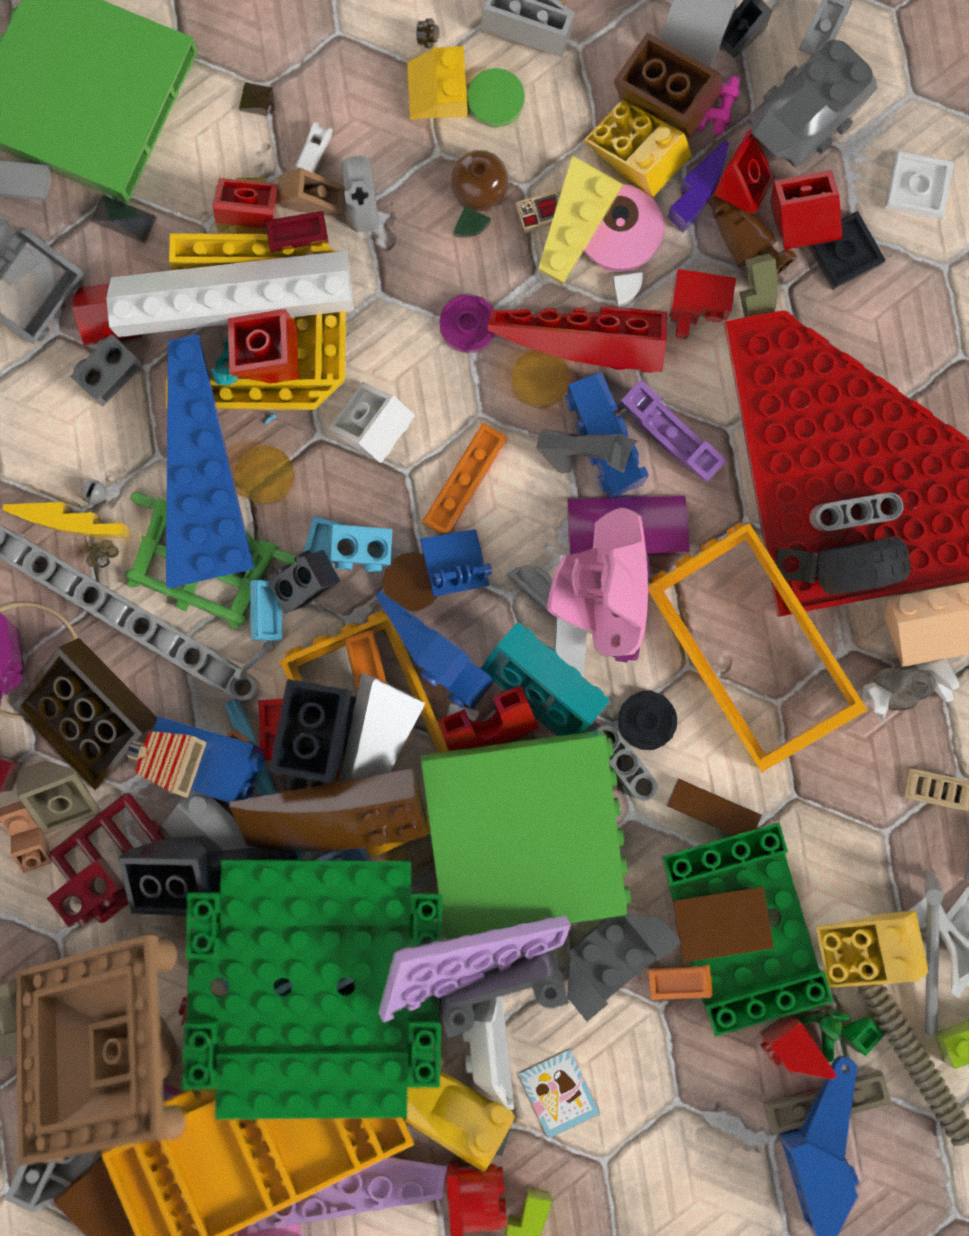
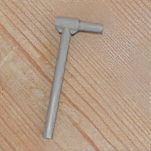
[923,869,943,1035]

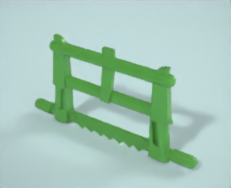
[125,492,296,630]

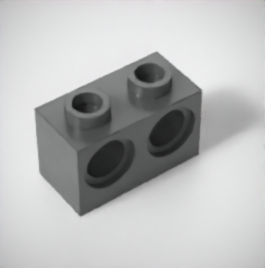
[70,334,143,407]

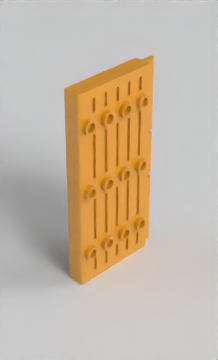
[101,1086,414,1236]

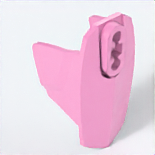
[547,508,648,657]

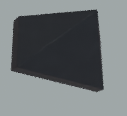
[91,194,157,243]

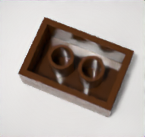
[614,32,723,137]

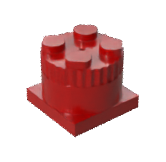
[446,1160,507,1236]

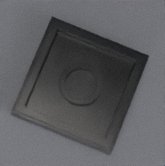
[808,211,886,290]

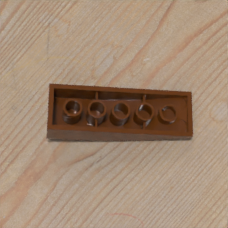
[230,768,427,851]

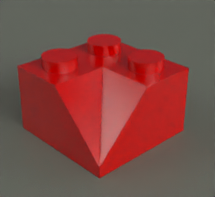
[228,309,299,384]

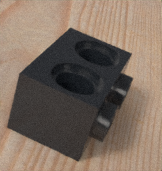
[268,550,341,614]

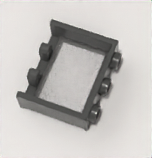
[0,227,84,344]

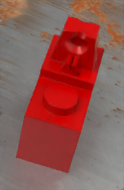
[669,269,736,339]

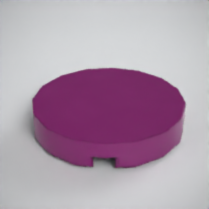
[439,294,495,353]

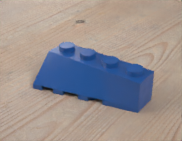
[564,372,649,498]

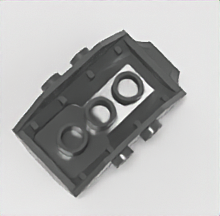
[745,40,877,168]

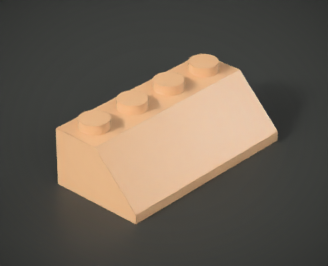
[884,582,969,667]

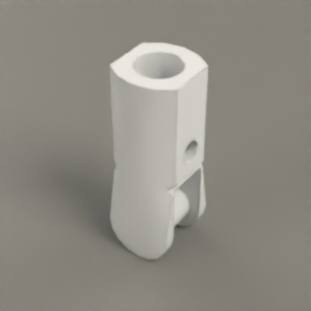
[294,122,333,173]

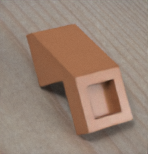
[0,801,52,873]

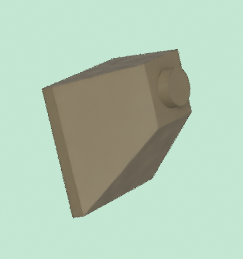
[17,760,101,835]

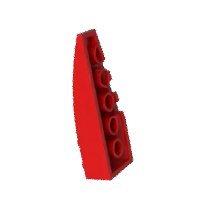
[488,306,668,373]

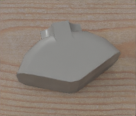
[342,156,379,232]

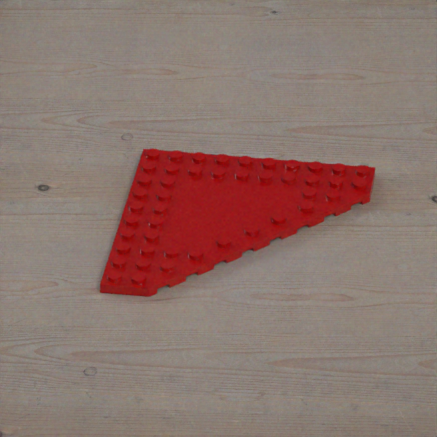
[724,310,969,617]

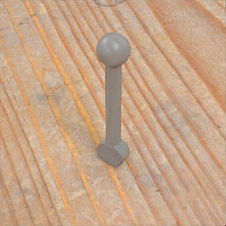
[235,641,275,680]

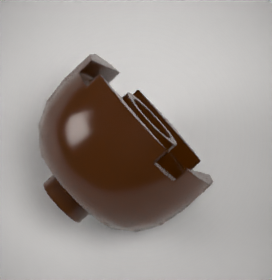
[451,150,508,212]

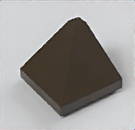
[239,82,273,116]

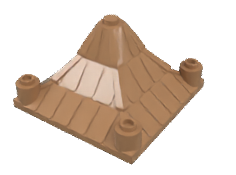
[16,934,185,1165]

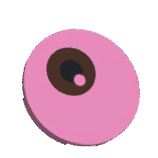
[584,184,664,272]

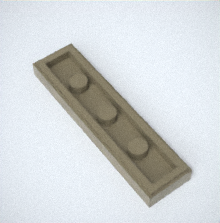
[764,1071,891,1135]

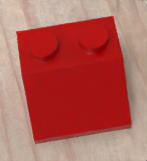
[759,1015,837,1080]

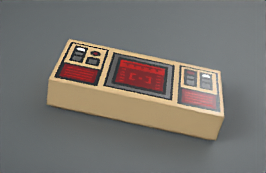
[516,189,562,233]

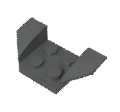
[567,913,681,1022]

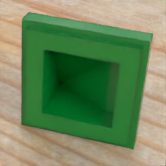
[841,1016,885,1056]

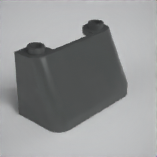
[440,949,570,1038]

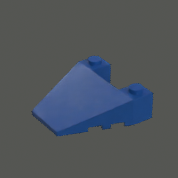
[376,591,494,709]

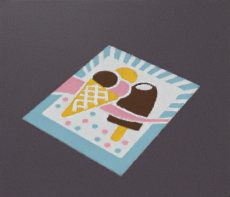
[518,1049,600,1139]

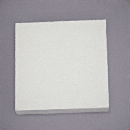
[884,150,954,221]

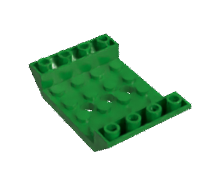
[662,822,834,1037]

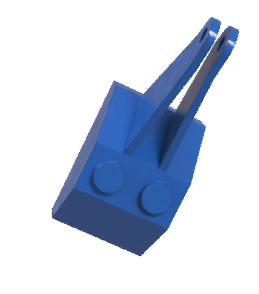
[779,1055,859,1236]

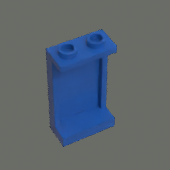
[153,717,265,803]

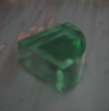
[453,206,491,238]

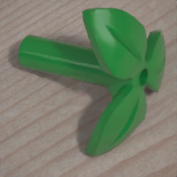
[798,1009,851,1062]

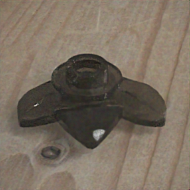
[873,658,936,711]

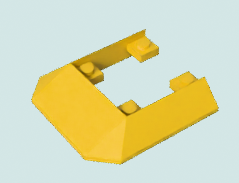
[165,233,346,410]

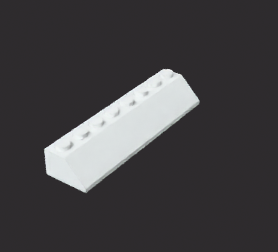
[106,251,354,337]

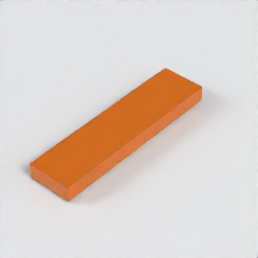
[422,423,508,535]

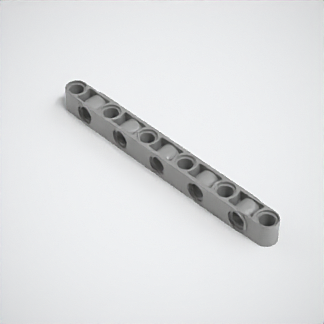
[0,525,260,701]

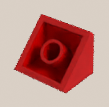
[714,129,775,214]
[213,178,278,228]
[72,283,142,346]

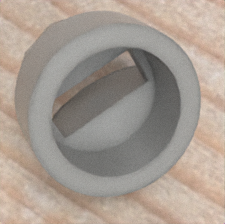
[81,480,107,504]

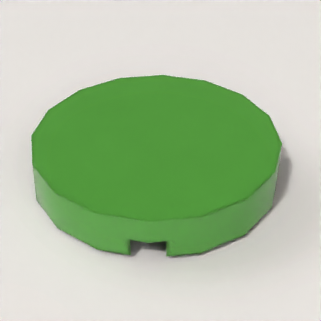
[467,68,525,128]

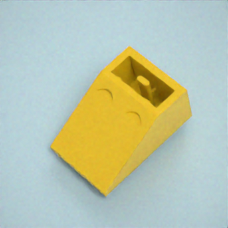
[584,99,692,197]
[816,910,929,988]

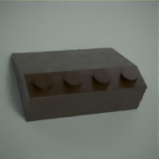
[13,638,157,790]

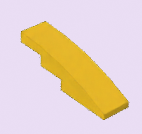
[3,502,130,539]

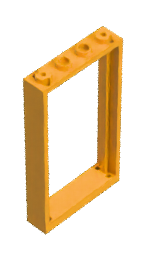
[648,522,868,773]
[280,611,449,858]

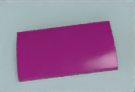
[567,496,690,556]

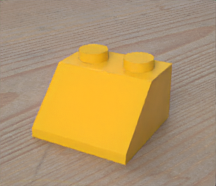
[407,46,467,120]

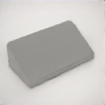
[0,160,52,201]

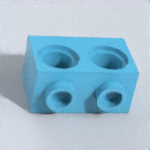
[327,524,392,572]

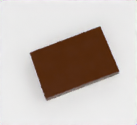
[672,886,774,962]
[53,1156,136,1236]

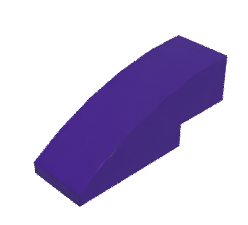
[667,140,729,233]

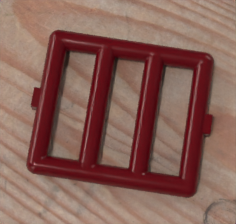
[49,793,165,923]

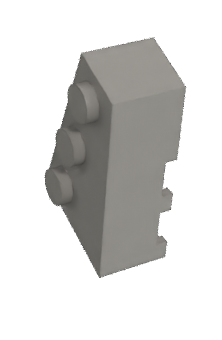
[481,0,575,57]

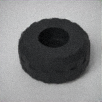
[816,536,911,594]

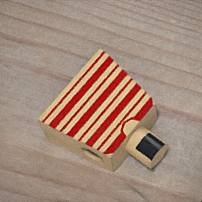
[127,731,207,798]

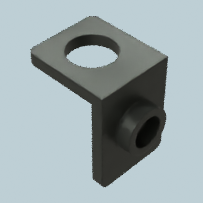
[775,548,818,583]

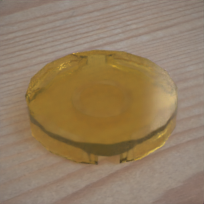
[511,350,570,408]
[235,445,295,505]

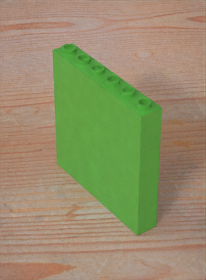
[0,0,198,203]
[420,730,631,941]

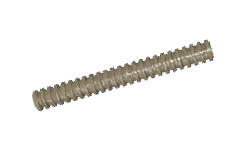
[854,984,969,1146]

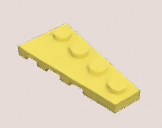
[538,155,623,286]

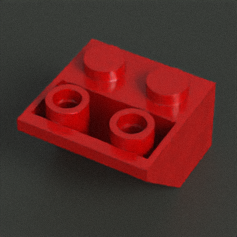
[770,170,842,250]

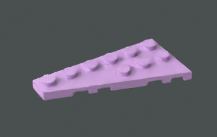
[379,916,571,1022]
[247,1156,447,1234]

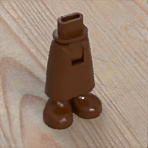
[707,195,797,289]

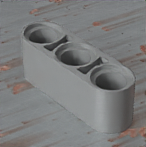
[809,493,903,531]
[595,726,658,801]

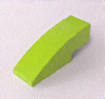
[504,1188,552,1236]

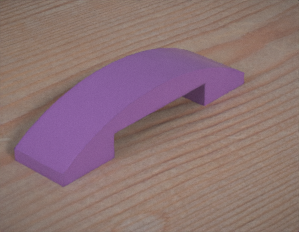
[620,380,727,482]

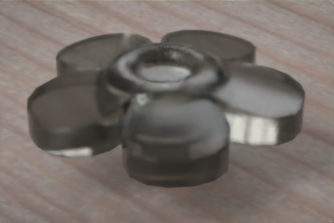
[86,540,119,568]

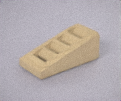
[903,768,969,811]

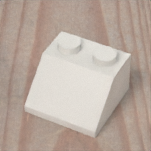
[328,382,415,463]

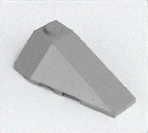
[161,791,256,852]

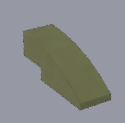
[739,254,777,318]

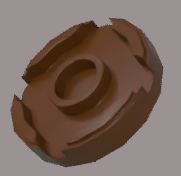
[383,552,438,612]

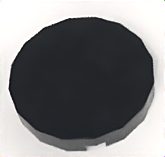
[618,691,677,750]

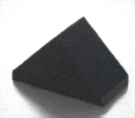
[721,0,773,57]

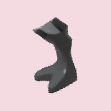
[536,429,637,474]

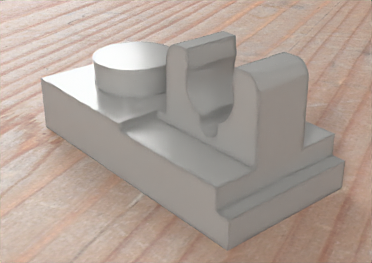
[798,0,852,56]

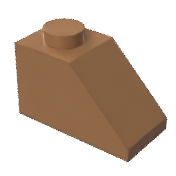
[276,168,345,215]

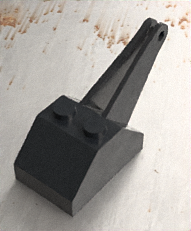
[269,679,351,791]
[118,837,298,916]

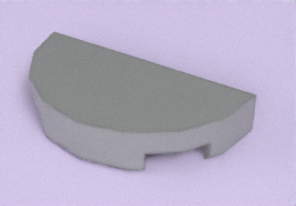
[506,565,553,615]

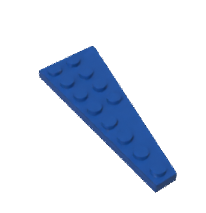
[166,334,255,589]

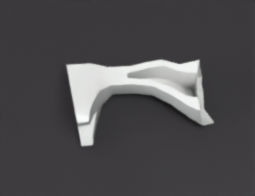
[862,658,959,723]
[909,897,969,999]

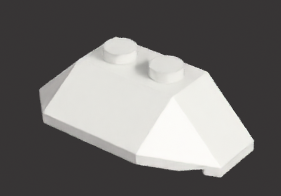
[463,996,514,1110]

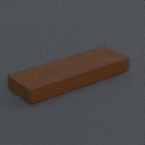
[666,779,762,835]

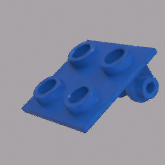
[420,529,492,597]

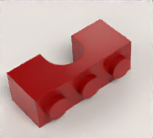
[437,685,539,751]

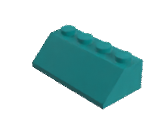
[480,622,610,736]

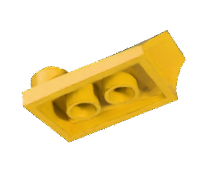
[405,1070,516,1172]

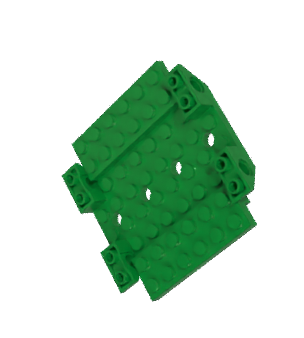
[182,860,443,1120]

